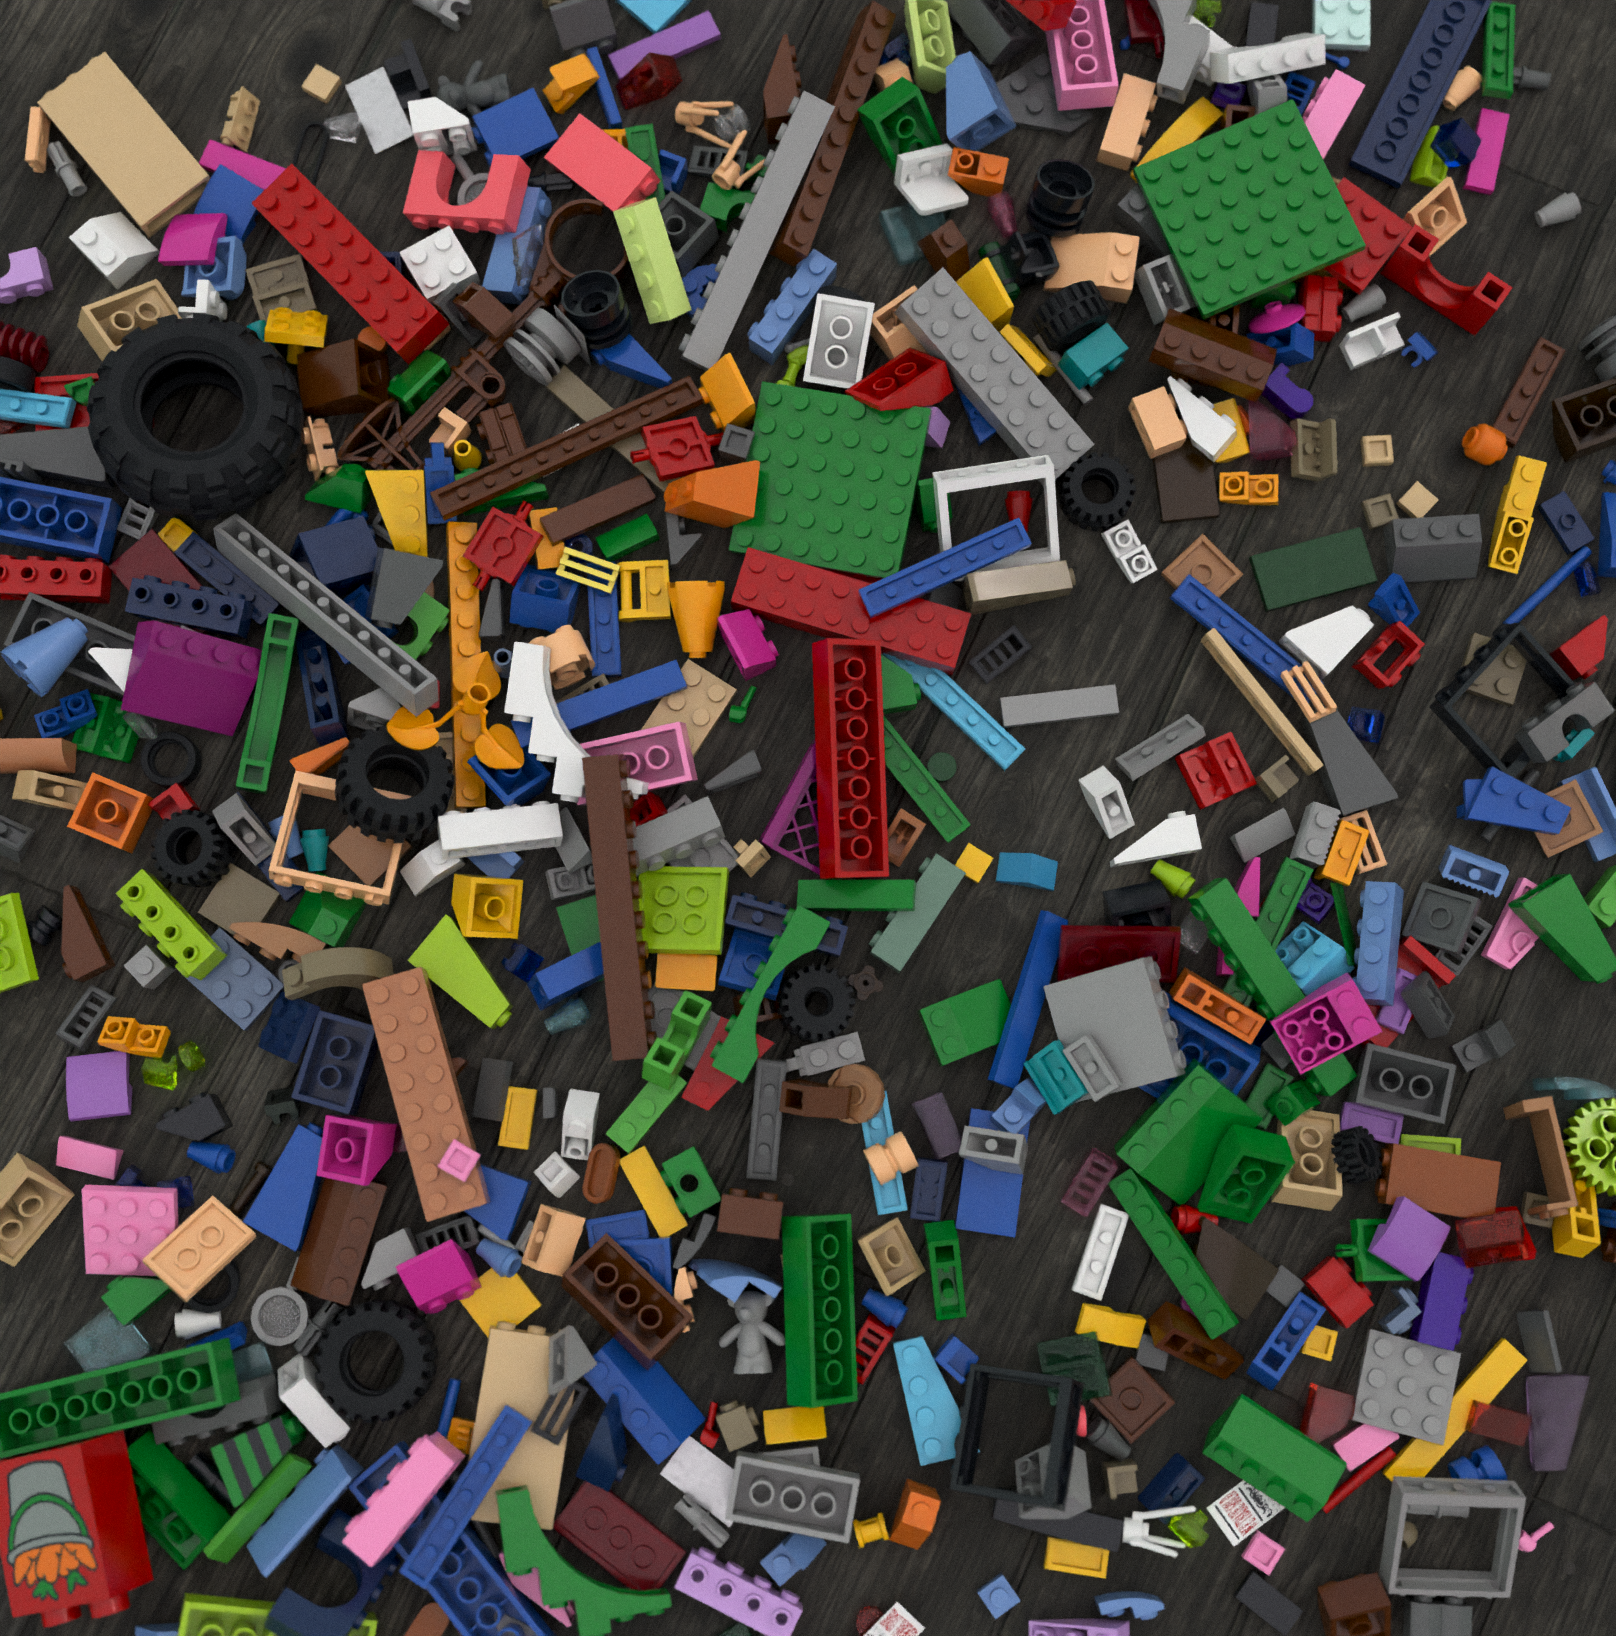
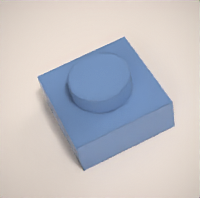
[977,1572,1020,1620]

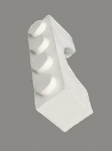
[1210,33,1326,84]

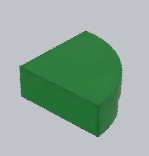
[64,376,95,406]

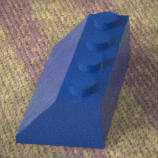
[583,1337,706,1465]

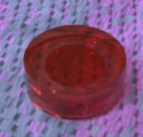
[856,1606,884,1636]

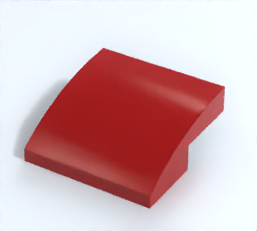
[1175,732,1257,810]

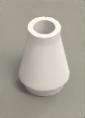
[175,1309,222,1340]

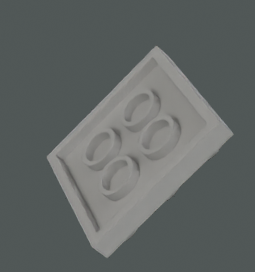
[1350,1329,1461,1445]

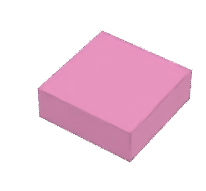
[438,1139,481,1182]
[1241,1530,1285,1575]

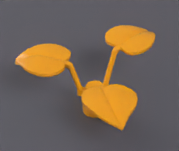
[386,651,524,769]

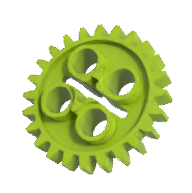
[1563,1098,1616,1197]

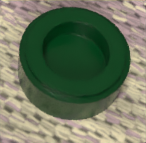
[927,752,957,783]

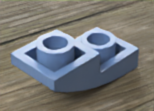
[1094,1591,1165,1620]

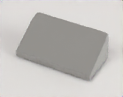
[555,807,592,874]
[1230,807,1295,863]

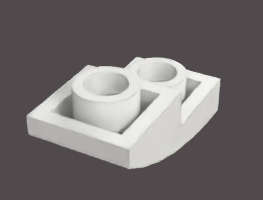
[1101,519,1158,583]

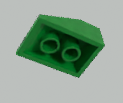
[857,77,943,177]
[918,979,1011,1067]
[1197,1124,1295,1223]

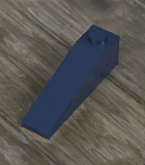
[296,630,349,747]

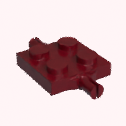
[1123,0,1165,58]

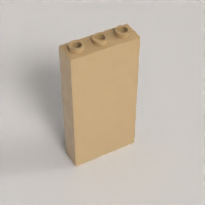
[37,52,210,238]
[467,1321,581,1530]

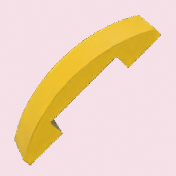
[1130,96,1223,183]

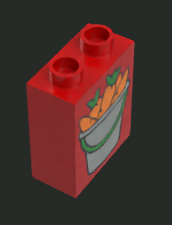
[0,1430,154,1628]

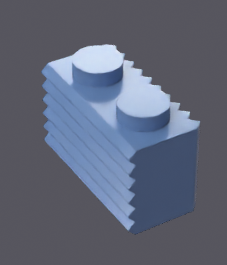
[1438,845,1509,898]

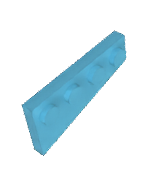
[893,1335,980,1466]

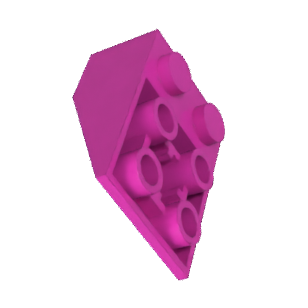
[1270,972,1382,1075]

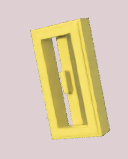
[556,547,621,594]

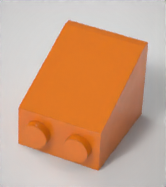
[664,460,760,528]

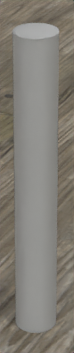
[1033,333,1093,405]

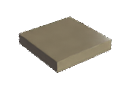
[198,863,281,935]

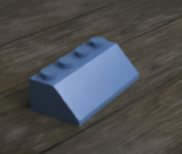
[247,1445,364,1578]

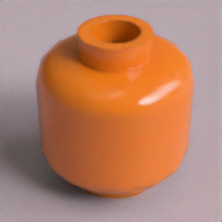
[1462,423,1508,466]

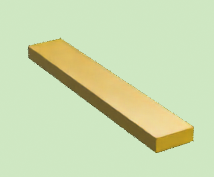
[1381,1338,1527,1482]

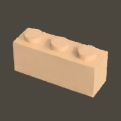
[1096,73,1158,171]

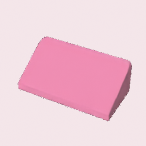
[56,1136,124,1180]

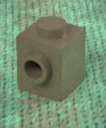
[716,1400,759,1452]

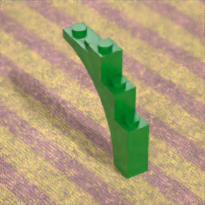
[495,1485,672,1636]

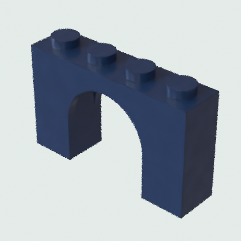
[264,1509,401,1636]

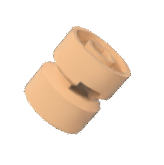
[863,1131,918,1185]

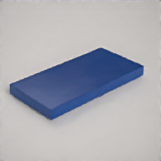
[955,1108,1030,1237]

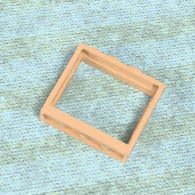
[269,771,413,906]

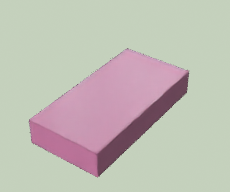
[1330,1423,1400,1472]

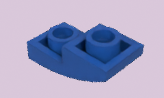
[34,689,98,738]

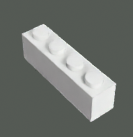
[437,801,563,860]

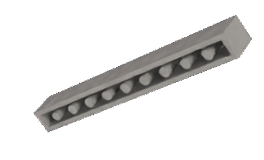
[678,91,835,371]
[213,513,439,717]

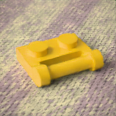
[617,560,671,622]

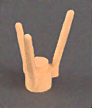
[675,101,734,149]
[712,130,765,190]

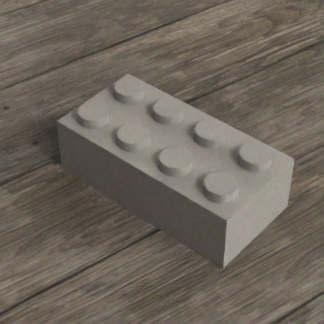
[725,1450,860,1543]

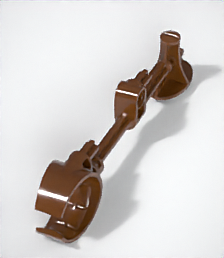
[337,199,630,470]

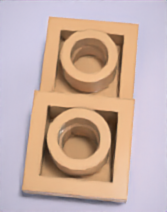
[674,1265,698,1333]

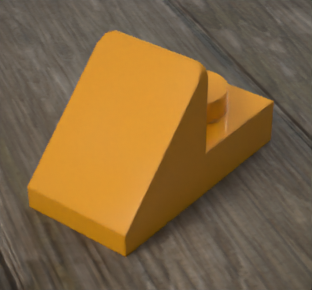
[542,54,600,114]

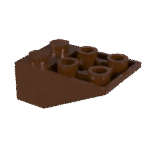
[763,34,801,144]

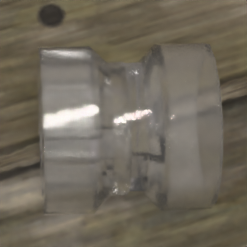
[712,104,751,143]

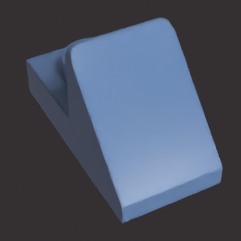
[990,1077,1046,1134]
[760,1532,827,1587]

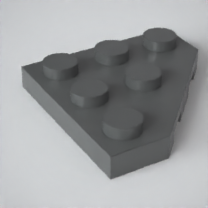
[996,52,1093,137]

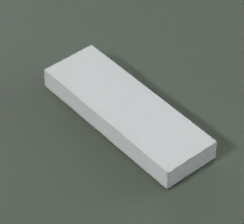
[1071,1204,1129,1301]

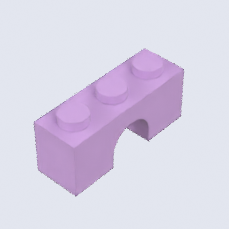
[0,247,53,304]

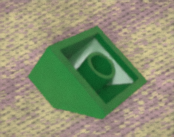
[289,871,367,948]

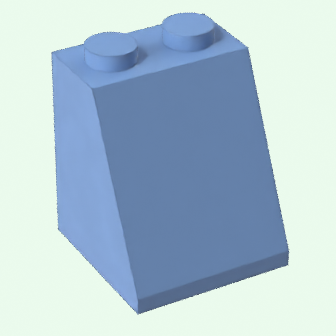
[946,51,1016,152]

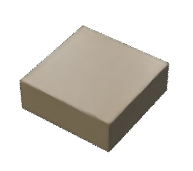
[301,64,342,104]
[1360,435,1394,467]
[1396,481,1439,518]

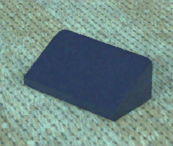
[1138,1453,1206,1525]

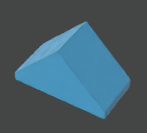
[995,852,1058,891]

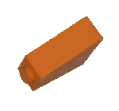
[889,1479,941,1550]

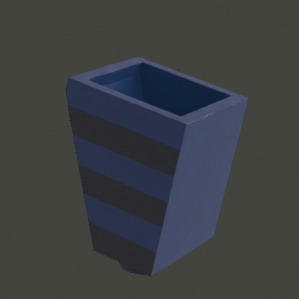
[289,516,378,597]

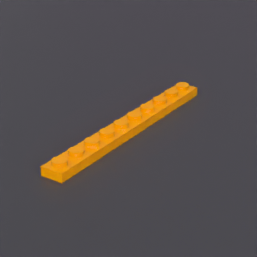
[446,521,486,808]

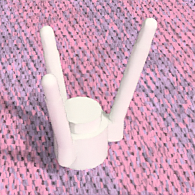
[1123,1506,1196,1557]

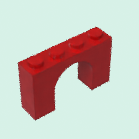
[1380,224,1513,336]

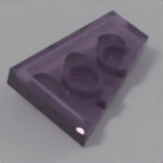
[1525,1374,1590,1471]

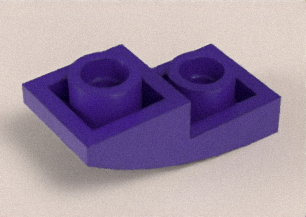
[1270,878,1335,925]

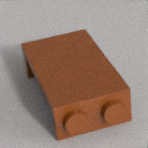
[1375,1143,1501,1223]

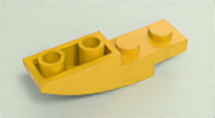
[1488,455,1547,574]

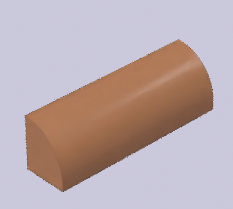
[0,738,77,774]

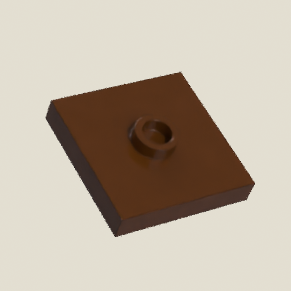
[1088,1355,1175,1444]

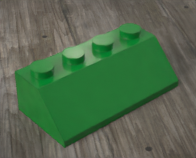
[1202,1393,1347,1522]
[127,1430,231,1570]

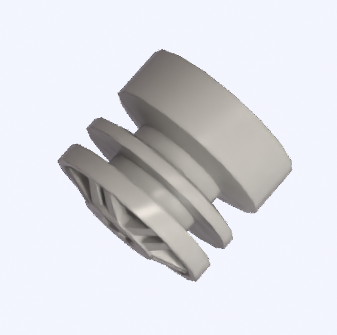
[503,307,581,386]

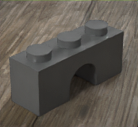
[1514,682,1615,764]

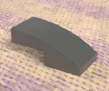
[673,1212,717,1269]

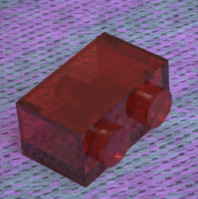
[1455,1210,1529,1268]

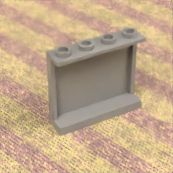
[1043,956,1186,1102]

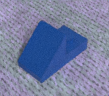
[1368,573,1420,627]

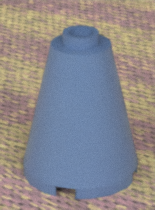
[0,617,88,698]

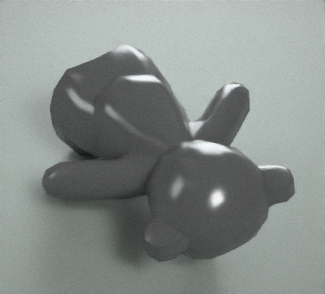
[437,60,512,116]

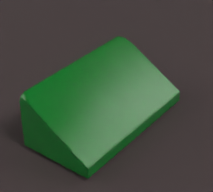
[595,514,660,562]

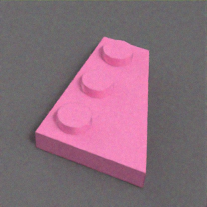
[1481,877,1539,969]

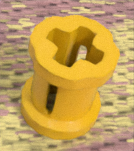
[853,1512,889,1548]

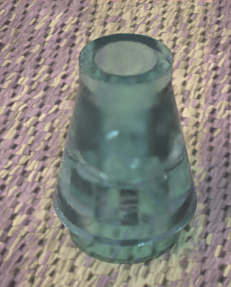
[544,997,591,1035]

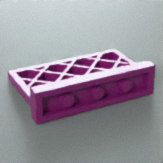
[758,740,820,876]

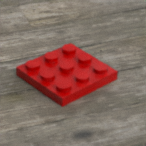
[1323,177,1412,295]

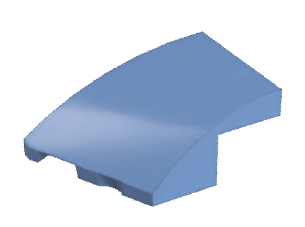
[688,1259,782,1302]

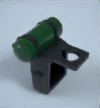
[977,231,1060,302]

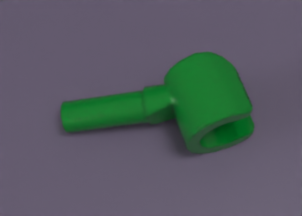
[729,685,757,723]

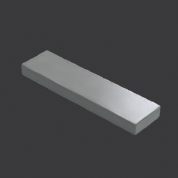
[999,684,1119,728]

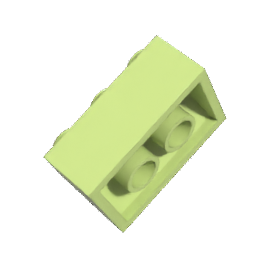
[904,0,956,94]

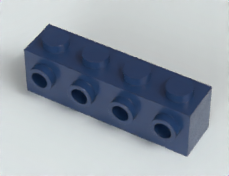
[125,575,254,639]
[725,892,848,958]

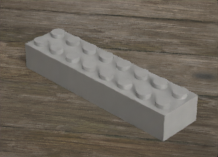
[894,268,1094,487]

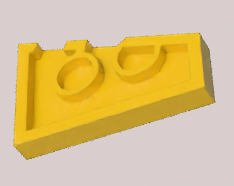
[365,470,428,557]

